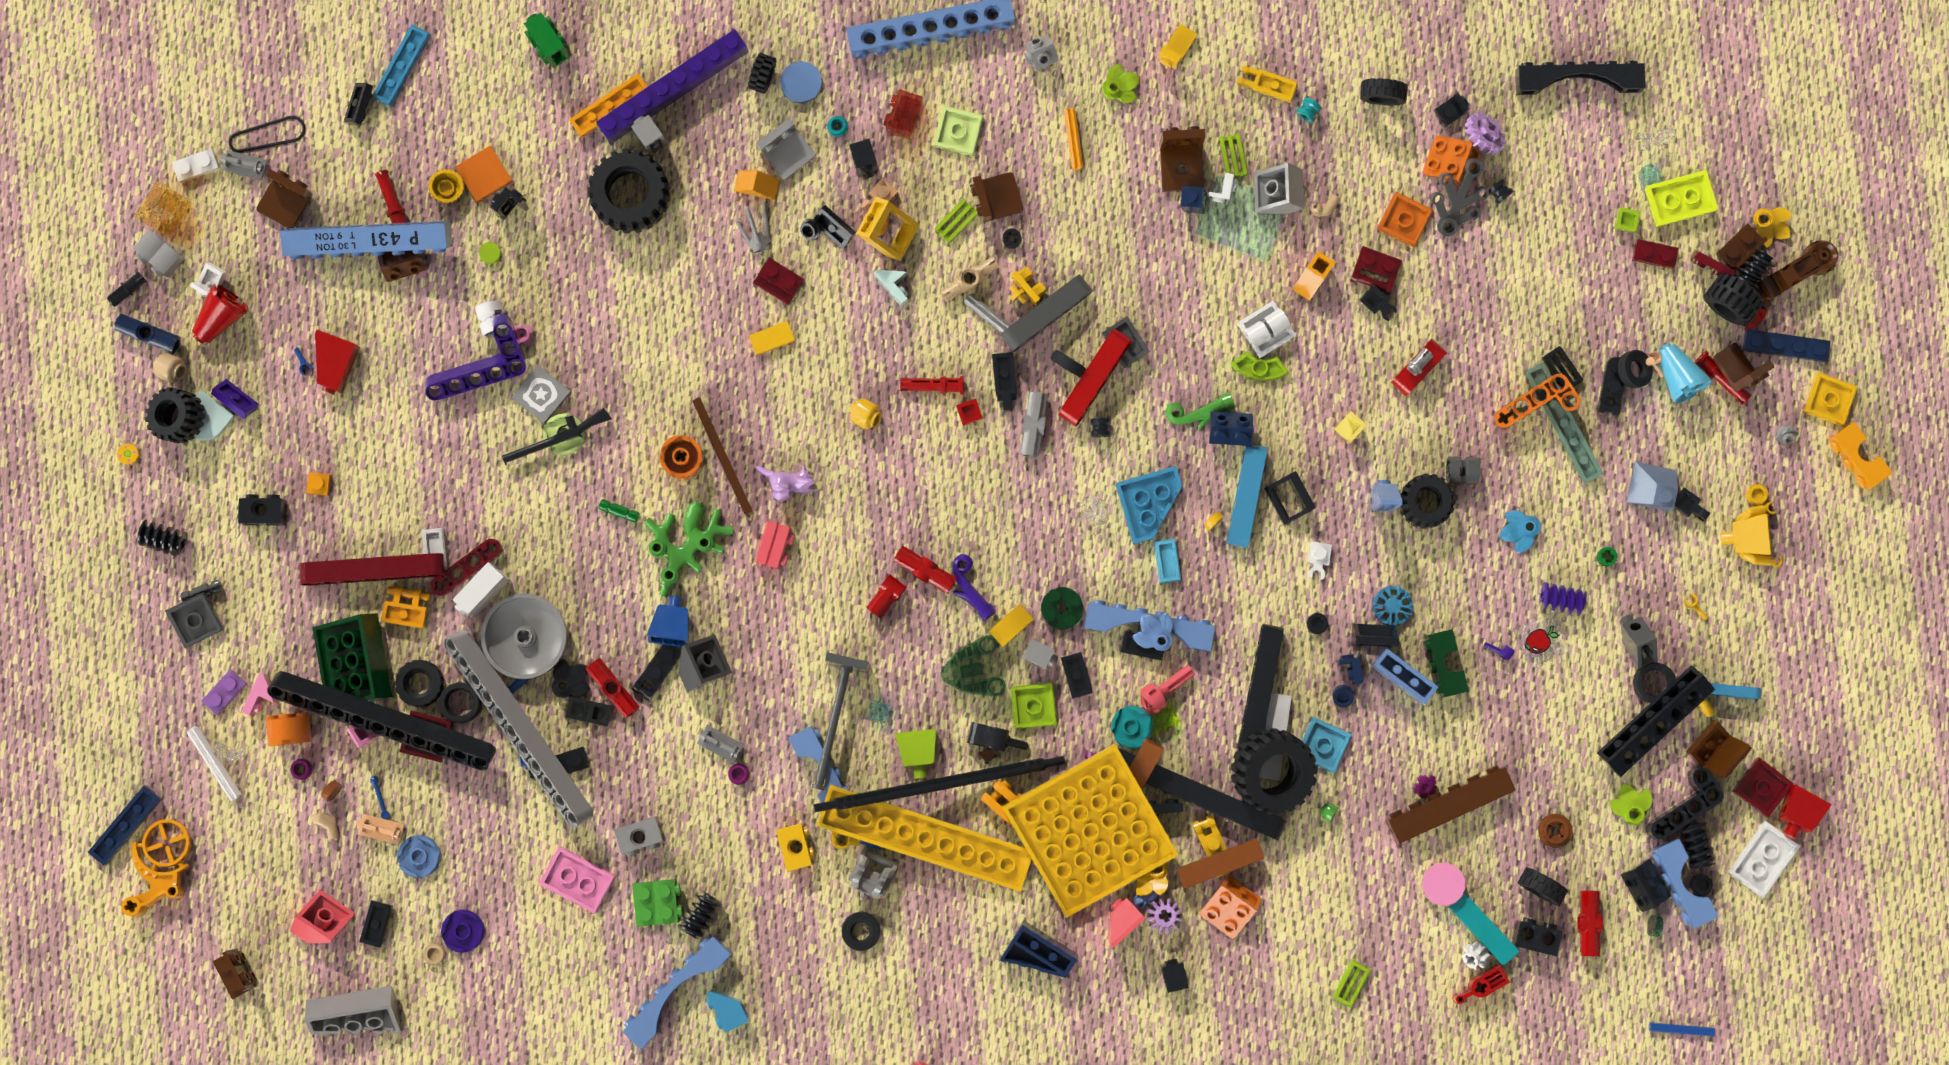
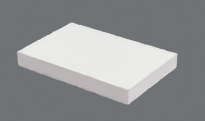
[1727,820,1801,898]

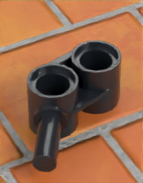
[967,722,1028,752]

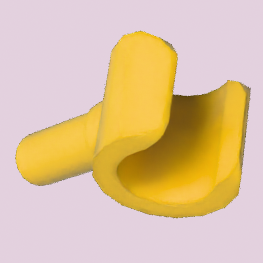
[1684,594,1708,621]

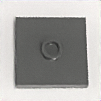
[165,592,224,648]

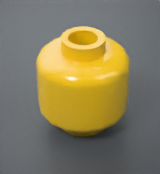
[849,398,882,429]

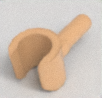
[1646,351,1664,378]

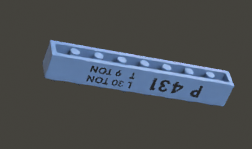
[280,221,453,259]

